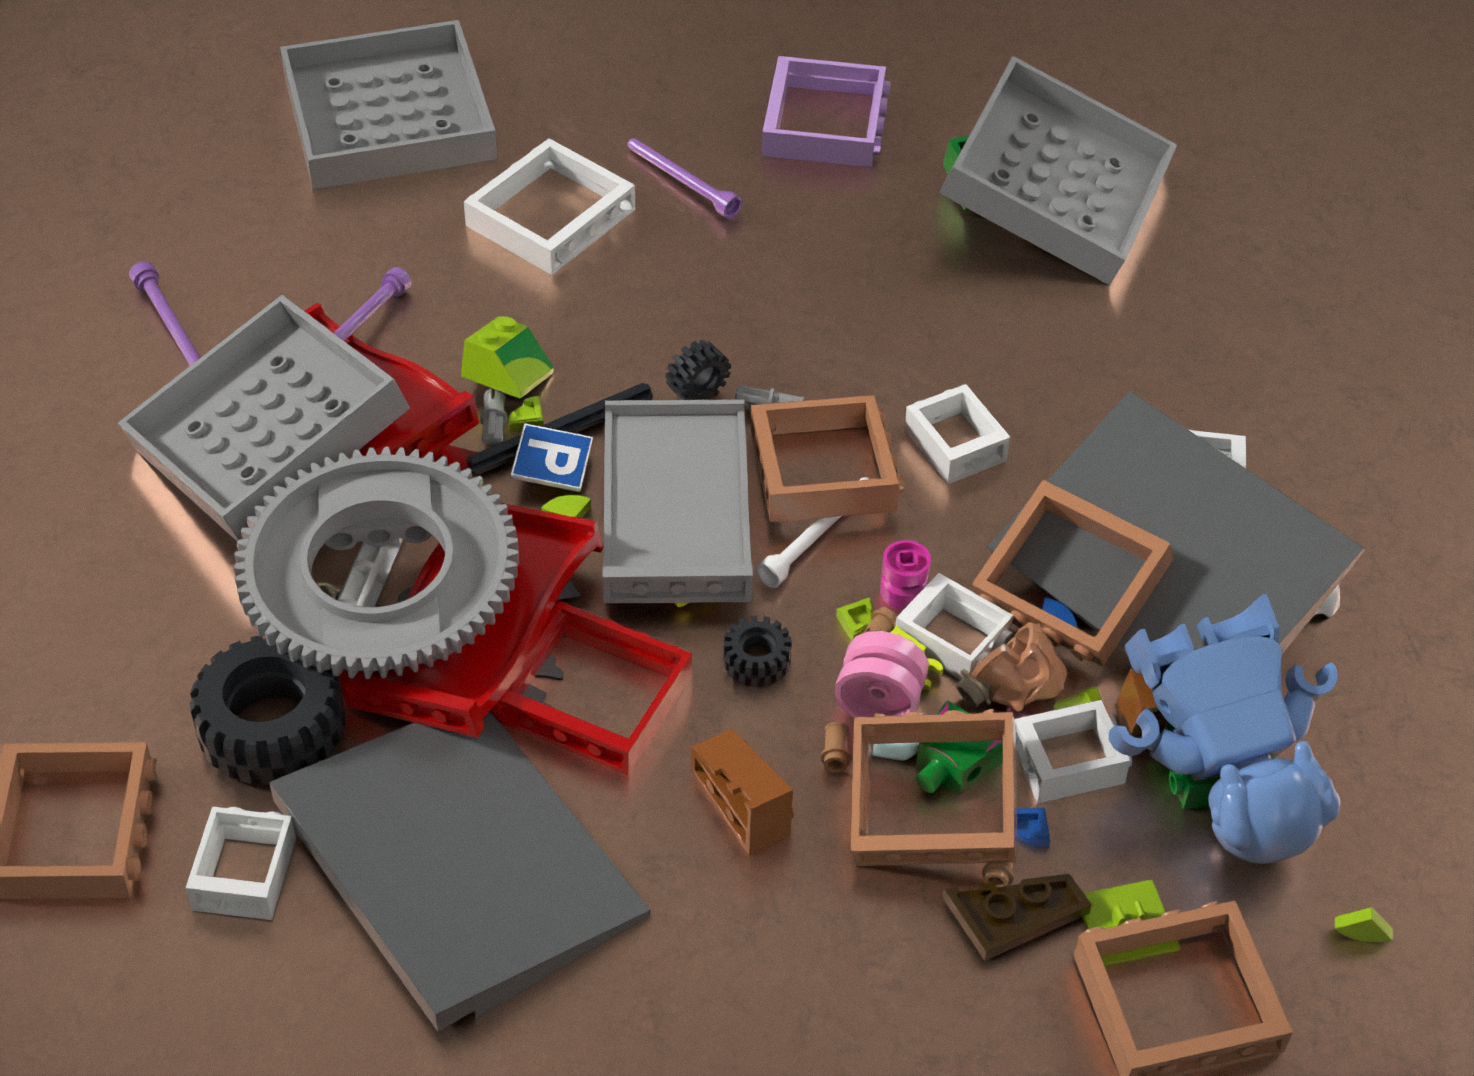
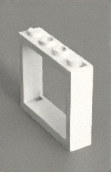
[464,138,635,275]

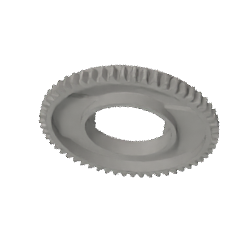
[234,447,519,679]

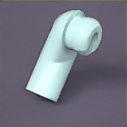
[872,743,919,761]

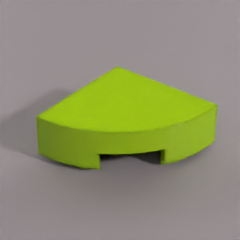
[509,396,544,432]
[541,495,591,518]
[836,597,874,641]
[1053,686,1102,710]
[1335,907,1393,943]

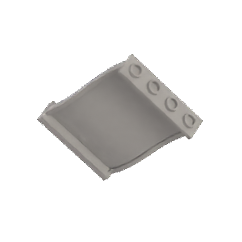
[603,399,753,603]

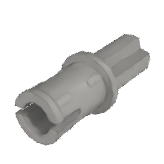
[735,385,804,408]
[480,389,507,447]

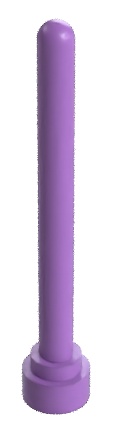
[628,138,742,219]
[129,261,201,366]
[334,267,411,342]

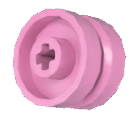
[835,631,929,718]

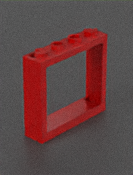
[492,601,692,776]

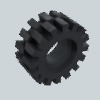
[665,340,731,400]
[723,616,792,687]

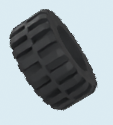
[190,636,346,785]

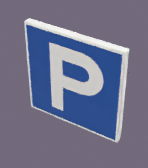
[510,424,593,492]

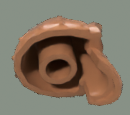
[971,622,1067,712]

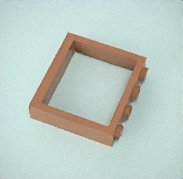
[751,395,904,522]
[971,480,1174,667]
[851,709,1017,866]
[0,742,157,900]
[1073,901,1293,1076]

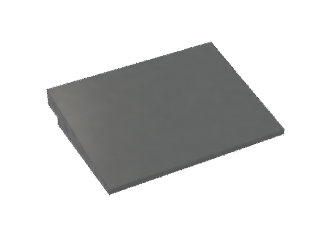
[987,391,1365,655]
[269,711,651,1032]

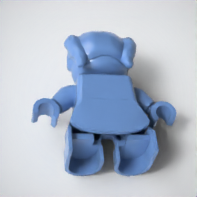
[1109,594,1341,864]

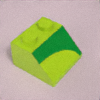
[461,316,554,399]

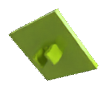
[1082,879,1180,966]

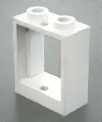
[904,384,1010,484]
[896,573,1014,680]
[1014,700,1132,804]
[186,807,296,920]

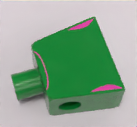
[916,700,1003,793]

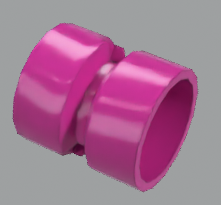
[880,540,931,609]

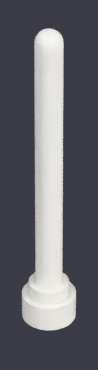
[756,477,870,588]

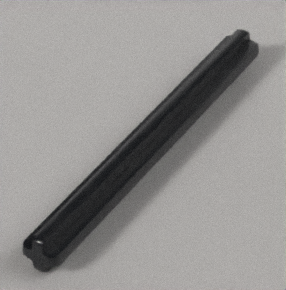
[466,383,653,475]

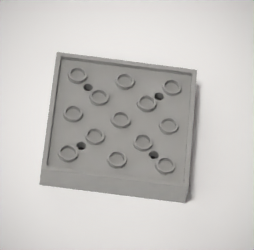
[280,20,498,190]
[939,56,1177,285]
[118,295,410,541]

